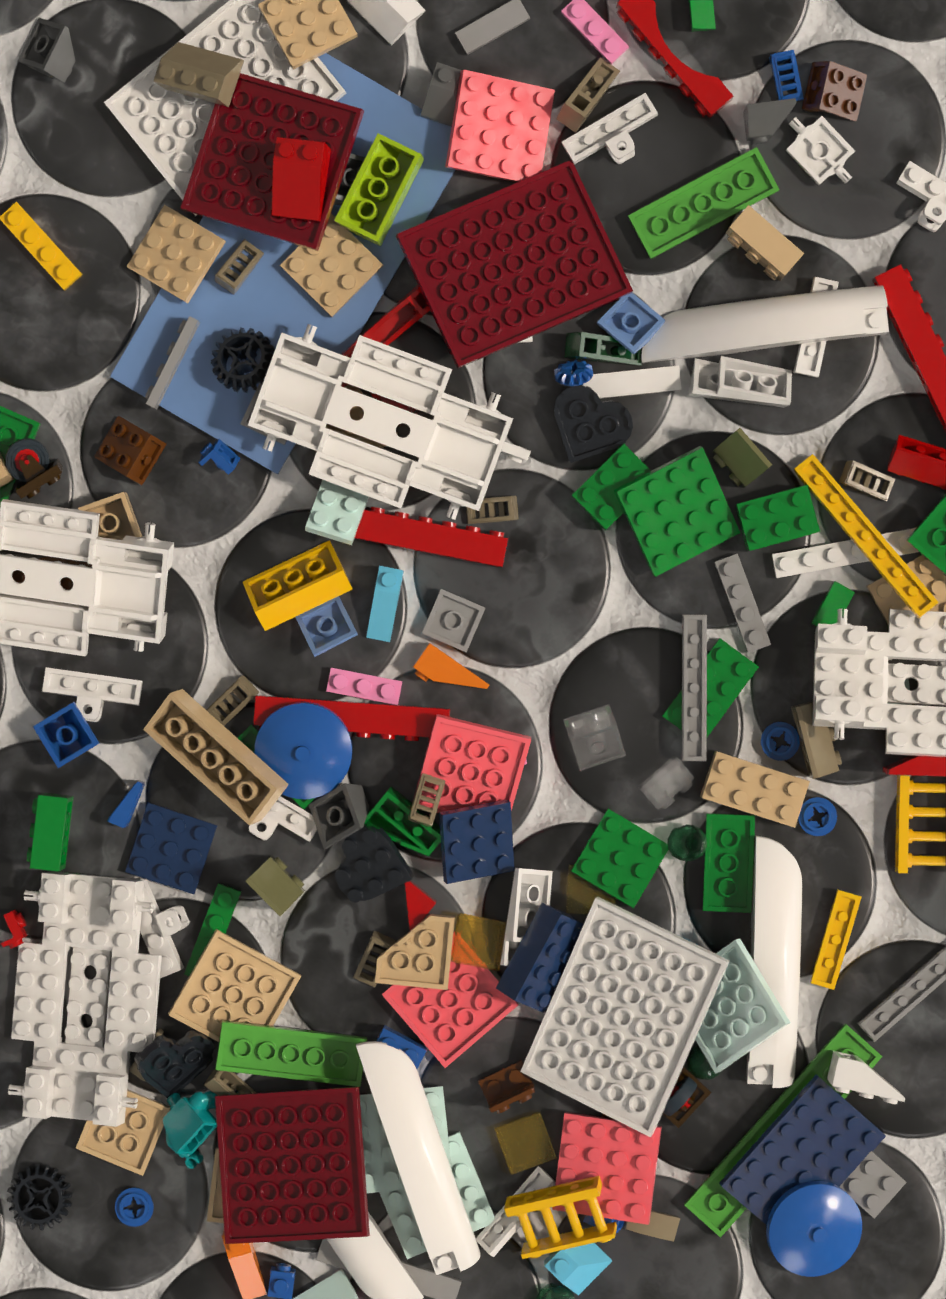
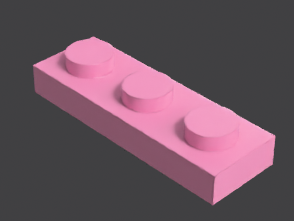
[561,0,629,65]
[326,668,403,705]

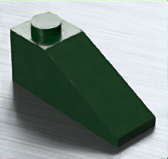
[564,332,642,366]

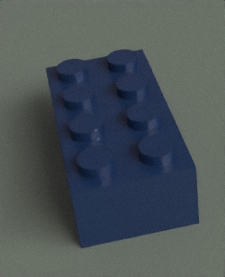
[496,902,584,1013]

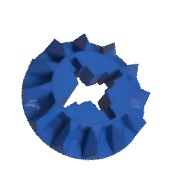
[554,360,593,386]
[761,722,800,761]
[798,797,837,836]
[115,1187,154,1227]

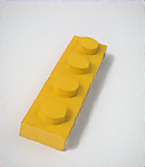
[0,202,83,291]
[810,889,861,990]

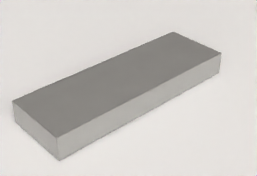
[455,0,530,55]

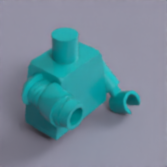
[163,1091,218,1169]

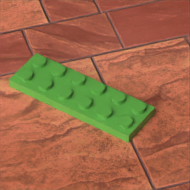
[628,147,780,259]
[215,1020,367,1087]

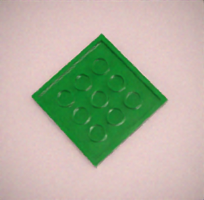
[614,446,740,577]

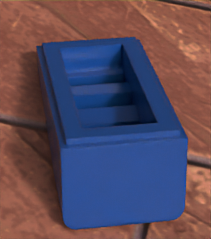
[769,50,804,101]
[107,780,145,828]

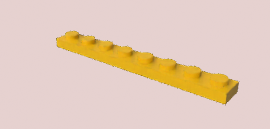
[794,454,938,619]

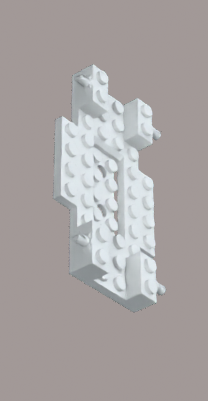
[248,324,514,520]
[0,499,174,656]
[812,609,946,757]
[8,871,162,1127]

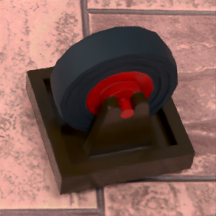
[5,438,63,499]
[662,1066,711,1128]

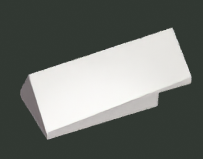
[346,0,425,46]
[687,356,792,407]
[500,868,553,966]

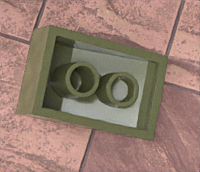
[712,428,772,488]
[246,856,305,916]

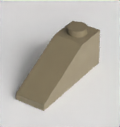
[556,57,620,133]

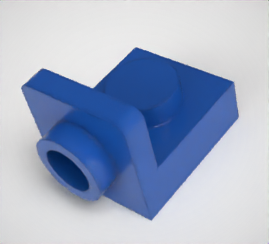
[198,439,240,475]
[268,1263,296,1299]

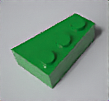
[364,786,441,856]

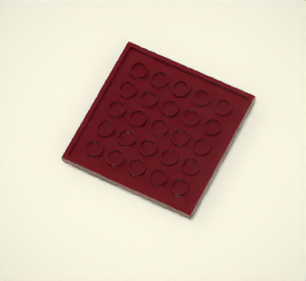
[181,73,364,251]
[215,1087,370,1244]

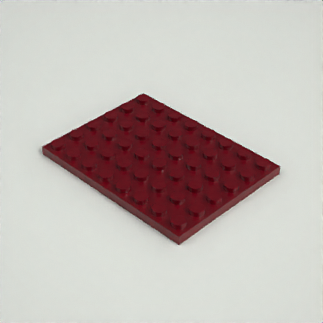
[396,160,633,369]

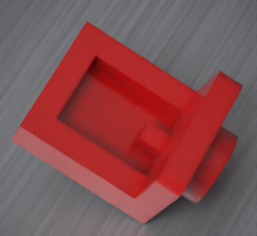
[1,909,28,949]

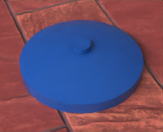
[254,702,353,799]
[766,1181,862,1277]

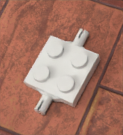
[786,116,855,185]

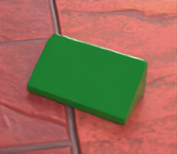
[688,0,716,32]
[811,581,855,627]

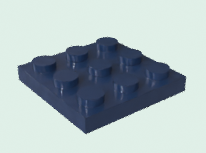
[439,799,515,884]
[125,802,218,894]

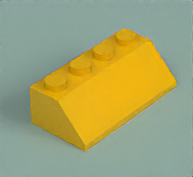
[243,540,352,631]

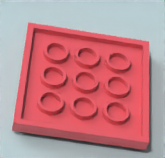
[445,70,555,183]
[412,714,531,813]
[382,930,519,1068]
[552,1112,662,1225]

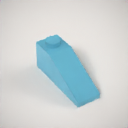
[366,566,404,642]

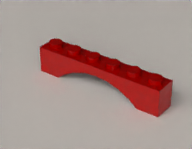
[616,0,734,119]
[341,285,430,387]

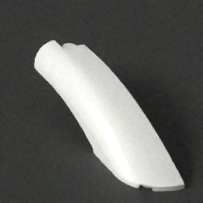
[641,285,889,363]
[746,836,802,1088]
[356,1041,480,1275]
[327,1212,424,1299]

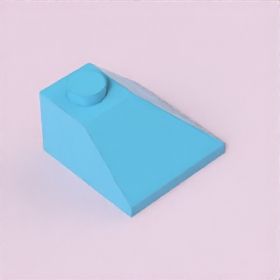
[544,1243,612,1295]

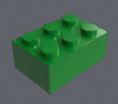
[571,444,651,530]
[734,485,820,552]
[27,793,74,872]

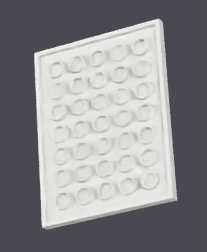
[104,0,347,216]
[520,897,729,1137]

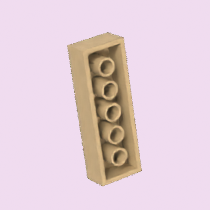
[143,689,289,826]

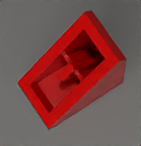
[405,880,437,930]

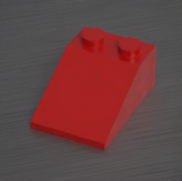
[272,137,331,222]
[883,755,946,776]

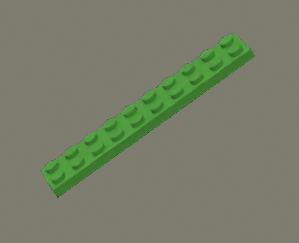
[684,1023,883,1238]

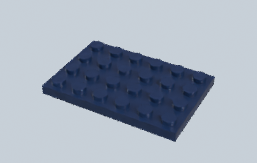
[719,1074,886,1225]

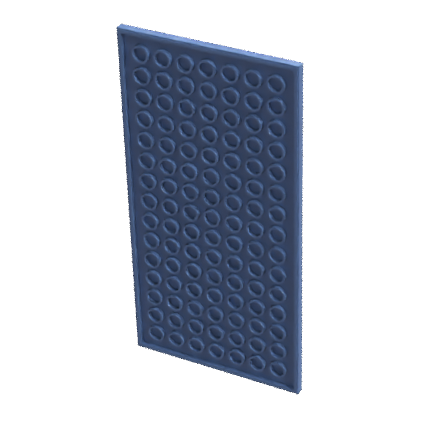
[110,53,456,474]

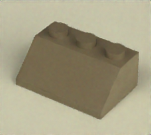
[153,42,244,107]
[791,701,842,779]

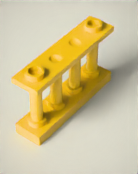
[895,775,946,873]
[504,1176,617,1259]

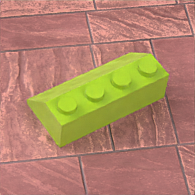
[334,133,424,247]

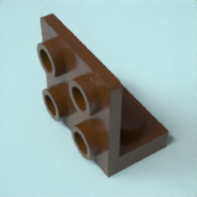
[802,61,867,121]
[94,416,166,485]
[478,1059,535,1114]

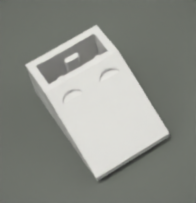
[827,1051,905,1104]

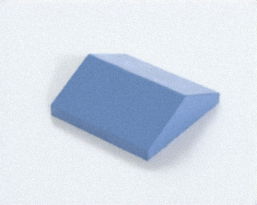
[597,293,665,354]
[295,596,358,657]

